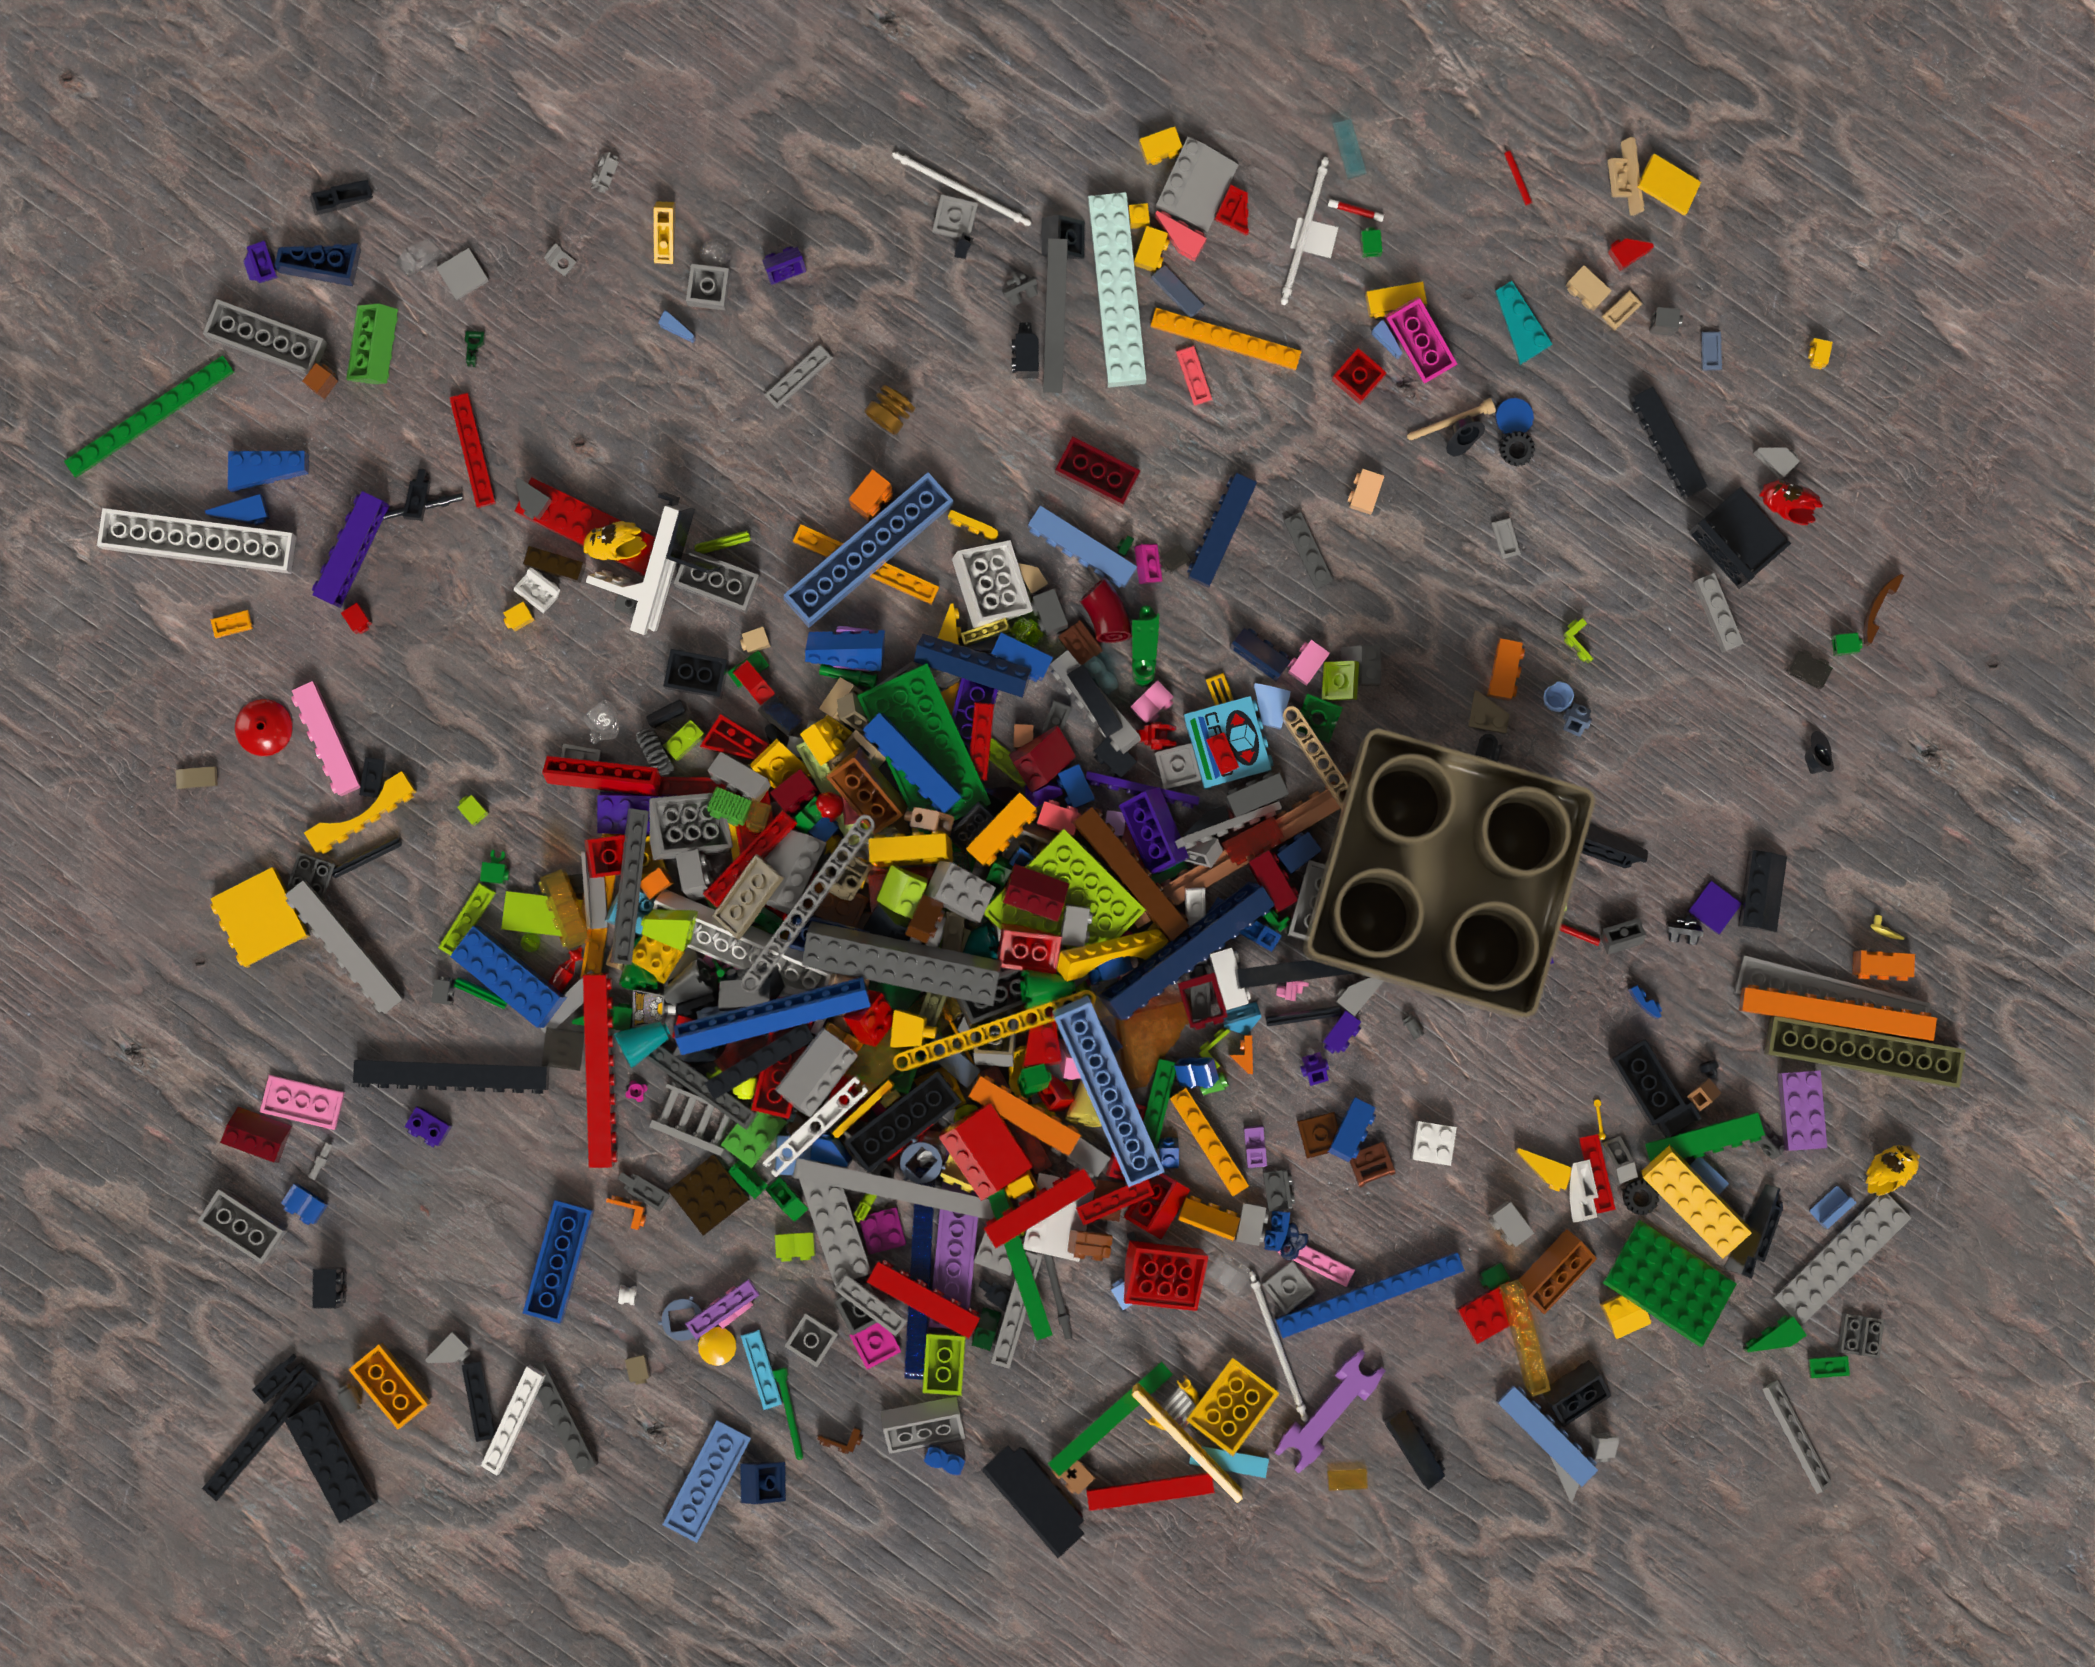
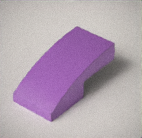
[1244,1125,1267,1168]

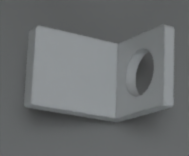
[544,243,576,277]

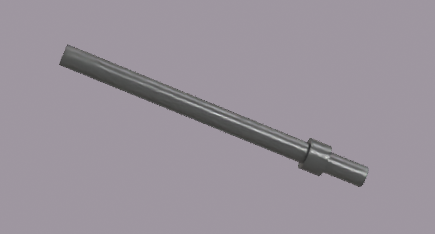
[1043,1254,1073,1340]

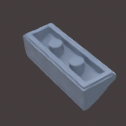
[1151,265,1204,318]
[927,1033,981,1087]

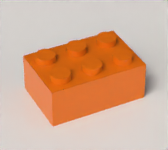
[849,469,893,522]

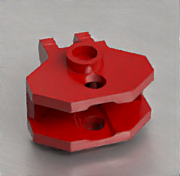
[1136,722,1176,750]

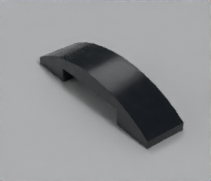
[1067,664,1123,738]

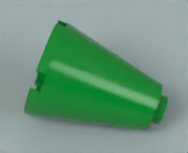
[619,936,658,991]
[1020,970,1075,1009]

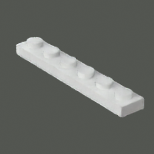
[481,1365,546,1475]

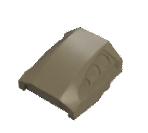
[821,851,873,901]

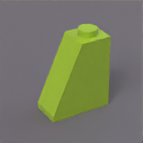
[641,909,698,952]

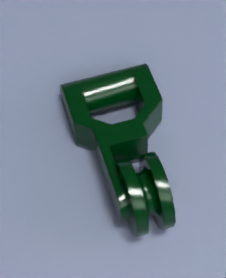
[464,330,485,368]

